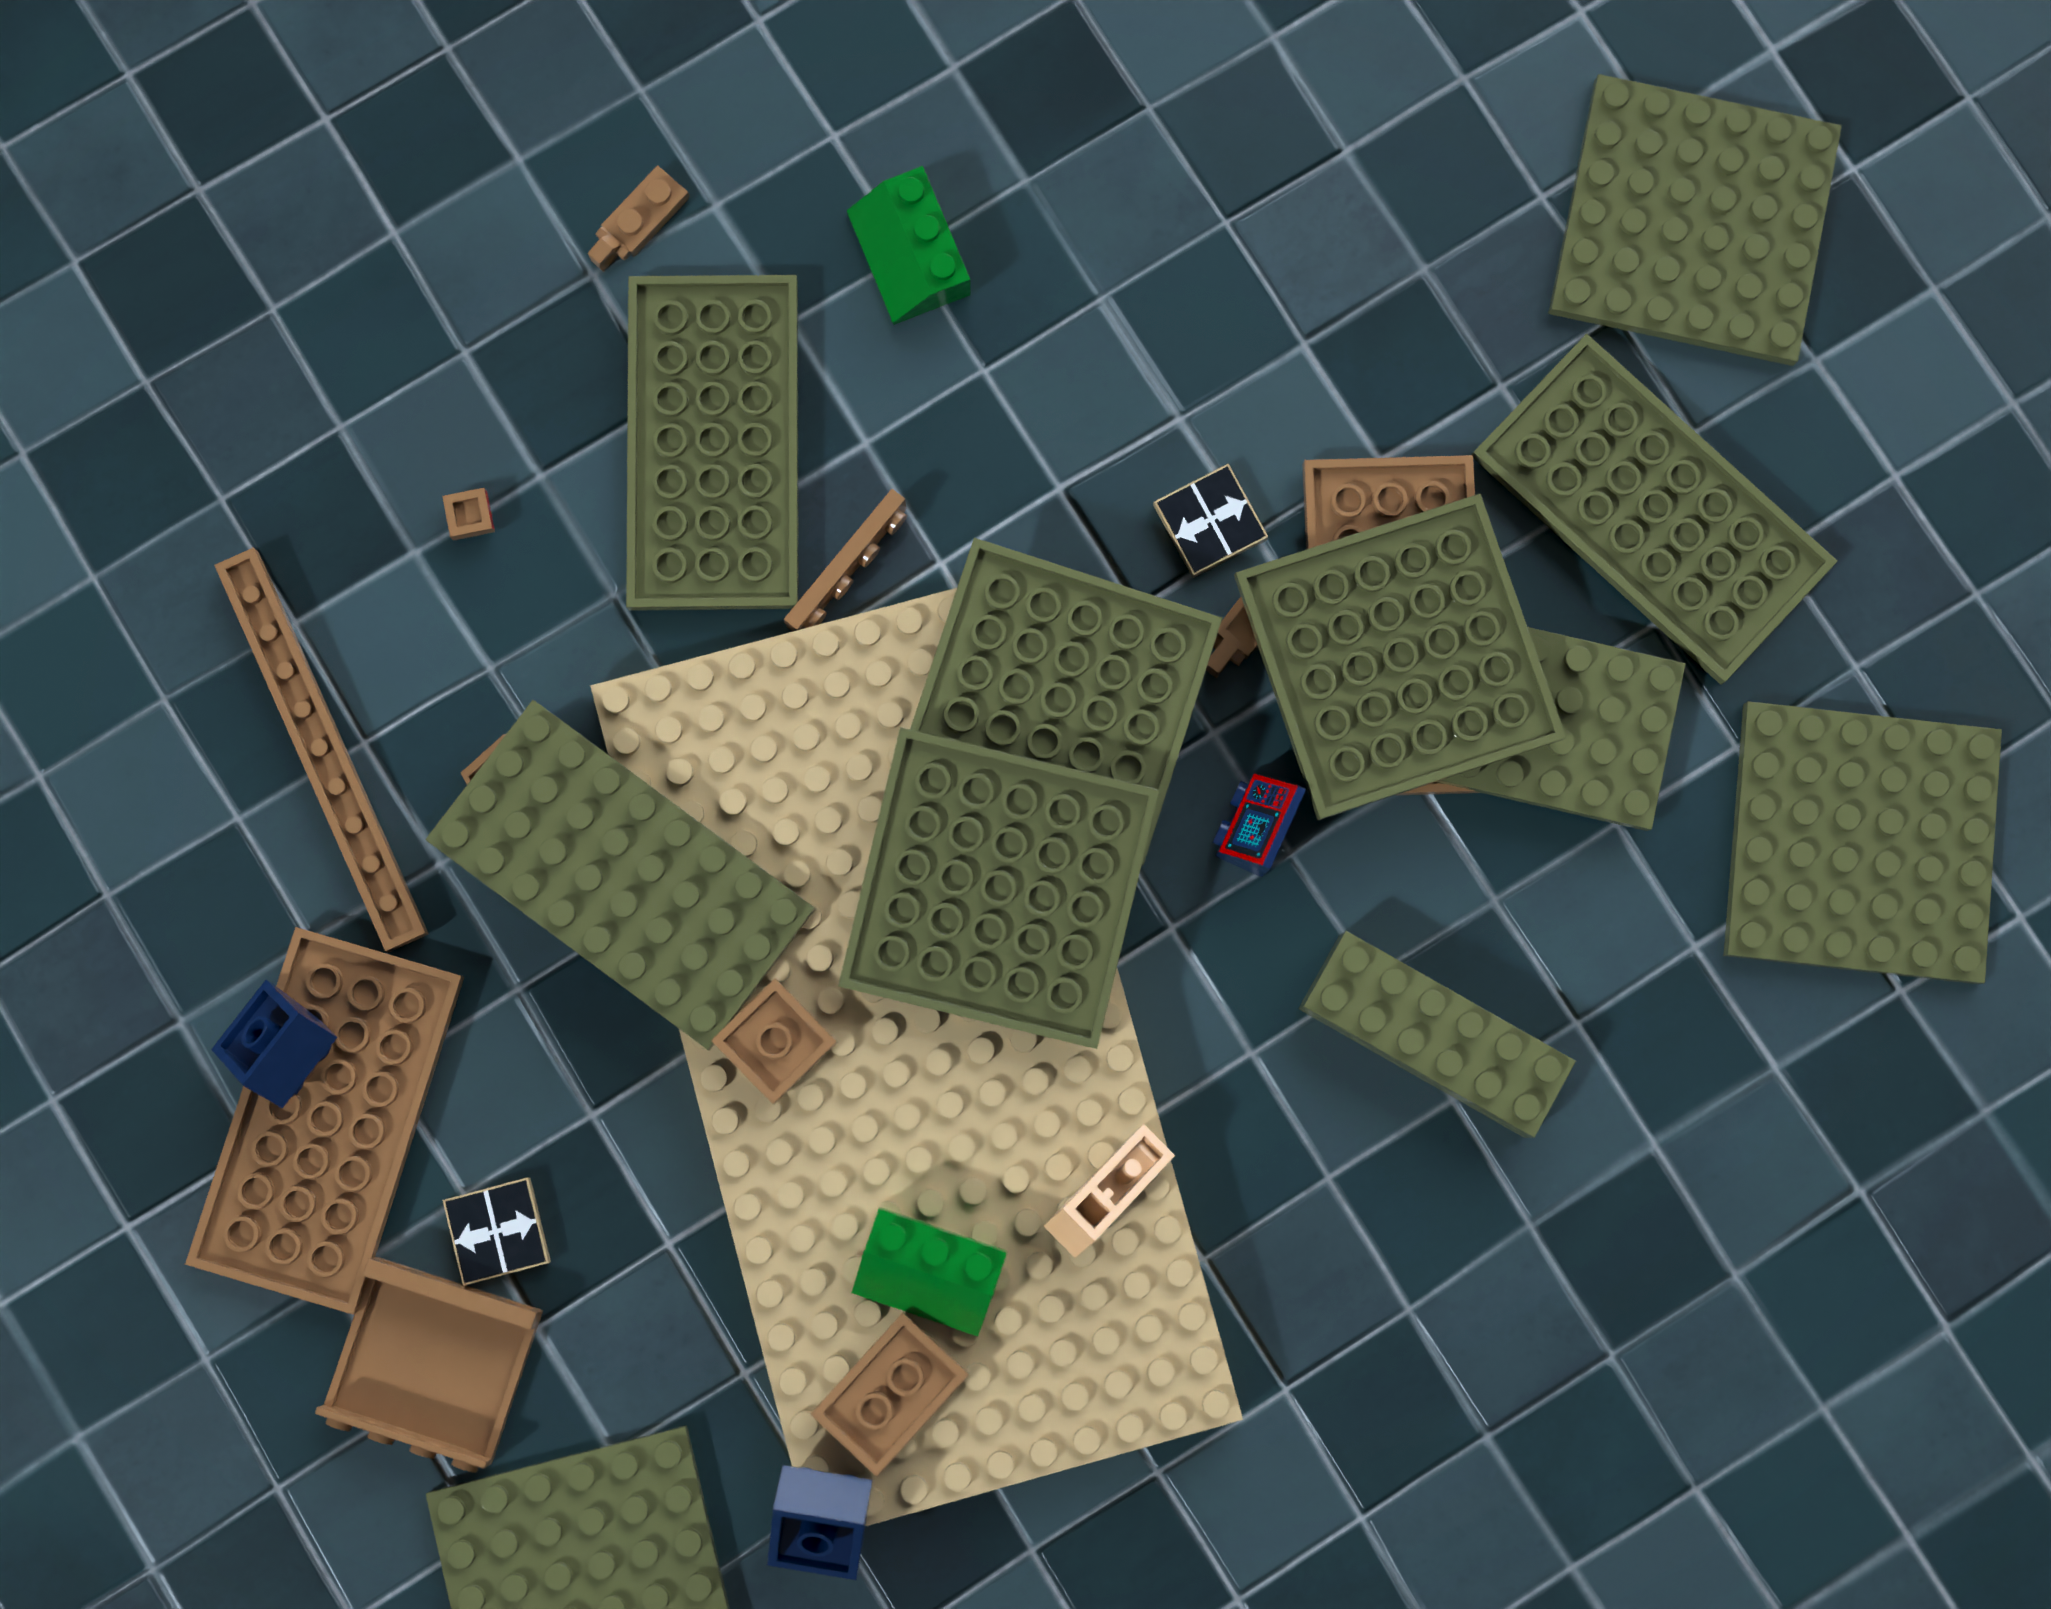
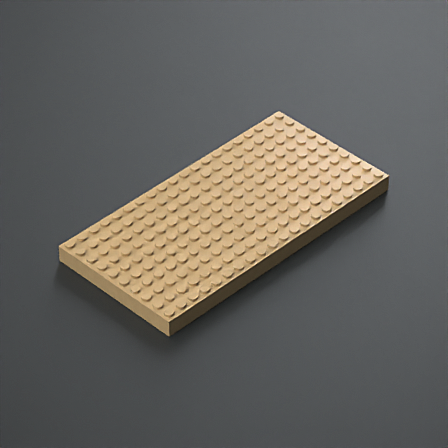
[590,588,1243,1526]

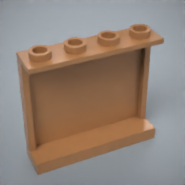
[315,1257,543,1472]

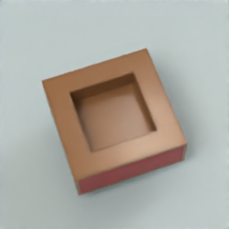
[442,488,495,541]

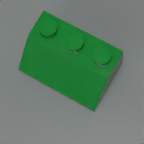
[847,166,971,325]
[851,1207,1007,1337]

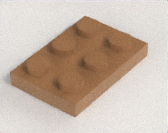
[810,1312,969,1477]

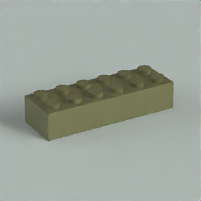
[1298,931,1576,1138]

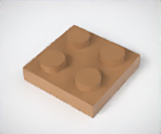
[711,978,838,1105]

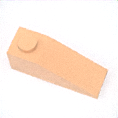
[1044,1124,1175,1258]

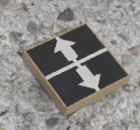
[1153,464,1268,578]
[443,1177,551,1286]

